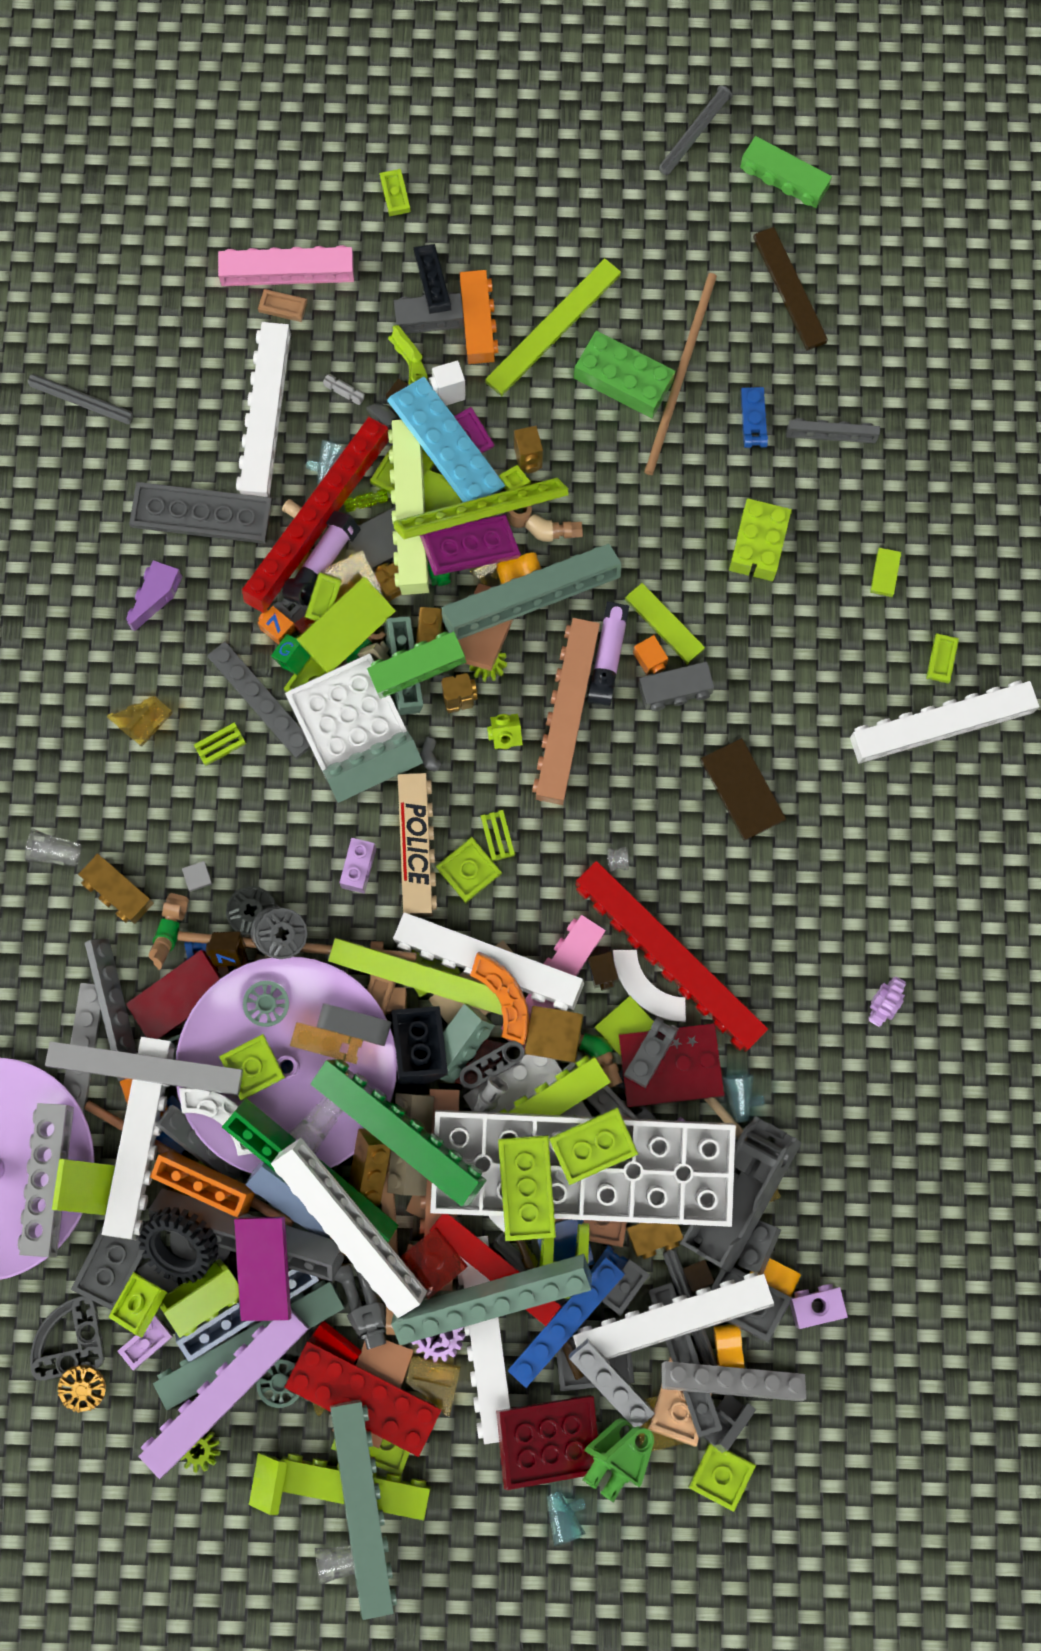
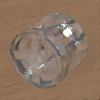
[607,847,629,872]

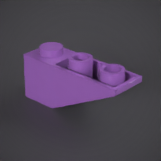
[127,561,182,631]

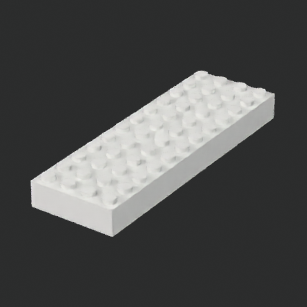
[430,1110,736,1227]

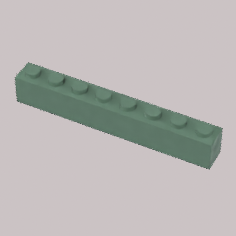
[441,544,621,640]
[391,1254,592,1345]
[153,1280,346,1410]
[330,1400,397,1620]

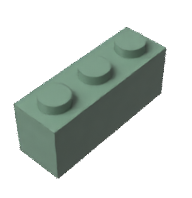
[440,1004,495,1083]

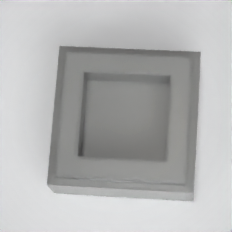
[182,861,212,892]

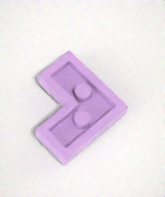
[118,1314,174,1370]

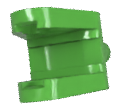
[582,1418,654,1503]

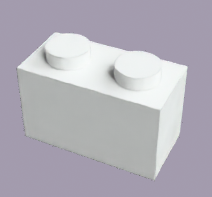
[429,360,465,405]

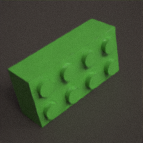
[574,331,675,419]

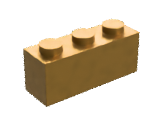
[78,853,154,924]
[348,1128,391,1206]

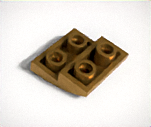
[524,1006,584,1063]

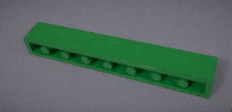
[310,1059,487,1207]
[222,1098,399,1243]

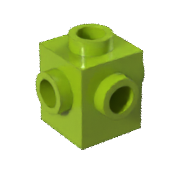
[487,714,523,749]

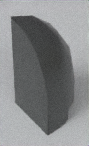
[366,403,401,430]

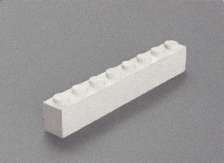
[236,322,291,498]
[850,680,1040,764]
[393,912,584,1011]
[102,1037,176,1240]
[271,1138,427,1318]
[455,1236,510,1444]
[573,1272,774,1360]

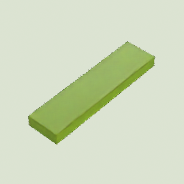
[625,583,705,665]

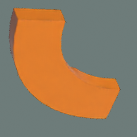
[470,952,529,1045]

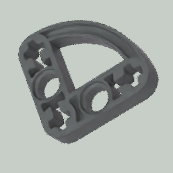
[30,1296,105,1381]

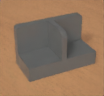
[601,1259,650,1316]
[703,1395,756,1453]

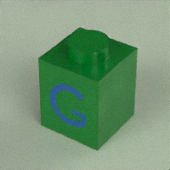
[271,634,311,675]

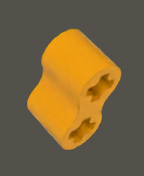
[495,552,542,584]
[749,1258,801,1297]
[714,1324,745,1369]

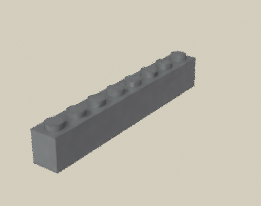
[148,1188,344,1281]

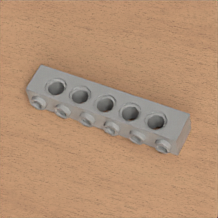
[17,1103,74,1258]

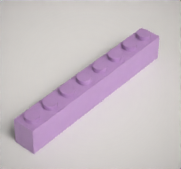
[138,1309,310,1479]

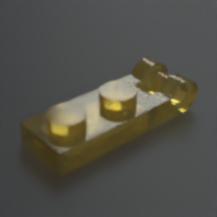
[290,1022,363,1064]

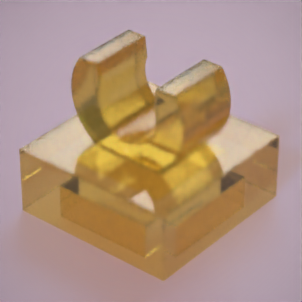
[469,563,498,585]

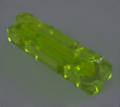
[344,489,388,512]

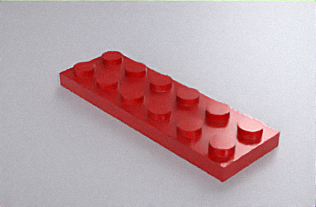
[284,1341,442,1457]

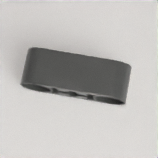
[316,1003,392,1046]
[460,1041,524,1090]

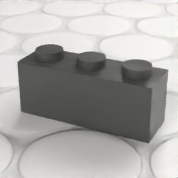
[394,292,464,334]
[638,662,714,711]

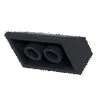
[390,1006,448,1089]

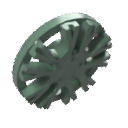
[243,981,289,1027]
[256,1359,300,1408]

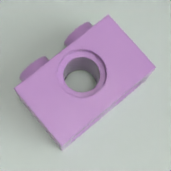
[340,838,376,894]
[790,1284,848,1329]

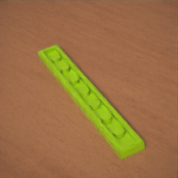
[485,258,621,397]
[394,478,569,540]
[328,938,503,1016]

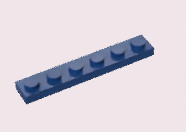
[508,1256,625,1388]

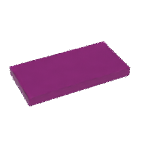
[420,514,521,576]
[234,1217,291,1321]

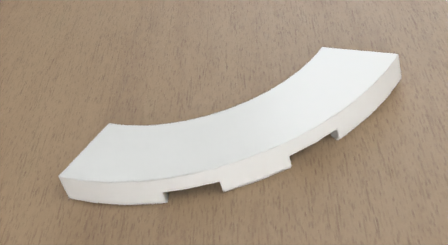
[613,950,686,1022]
[179,1088,253,1156]

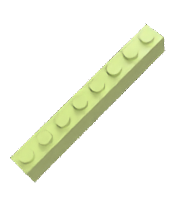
[388,420,429,595]

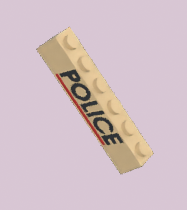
[398,773,437,917]

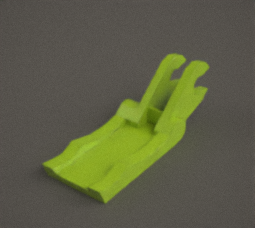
[388,325,428,385]

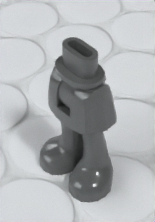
[334,1264,386,1350]

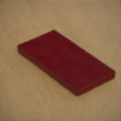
[126,950,222,1039]

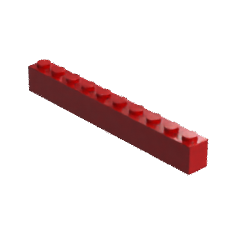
[242,417,389,613]
[575,861,768,1052]

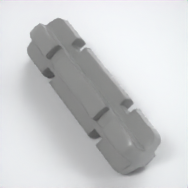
[323,374,365,405]

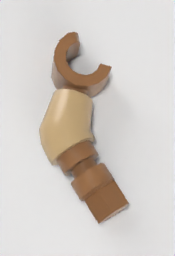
[507,506,583,542]

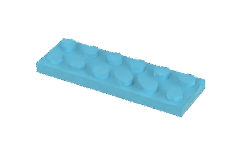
[387,377,505,502]

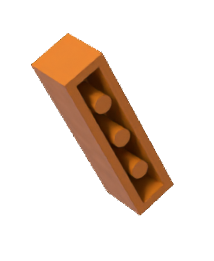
[460,270,498,364]
[150,1150,255,1218]

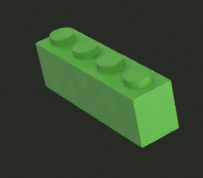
[740,136,832,208]
[367,631,467,699]

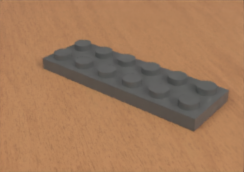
[129,482,273,544]

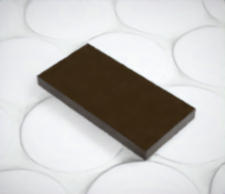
[700,738,786,841]

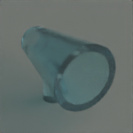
[306,440,345,484]
[722,1074,765,1122]
[547,1492,586,1547]

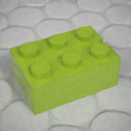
[729,498,792,581]
[160,1258,239,1338]

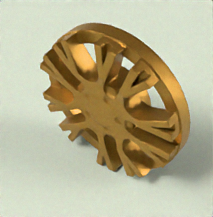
[58,1365,106,1413]

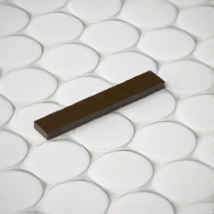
[753,227,828,351]

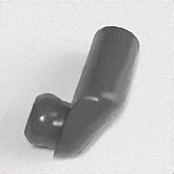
[420,737,441,772]

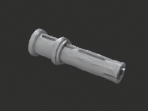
[472,1076,508,1112]

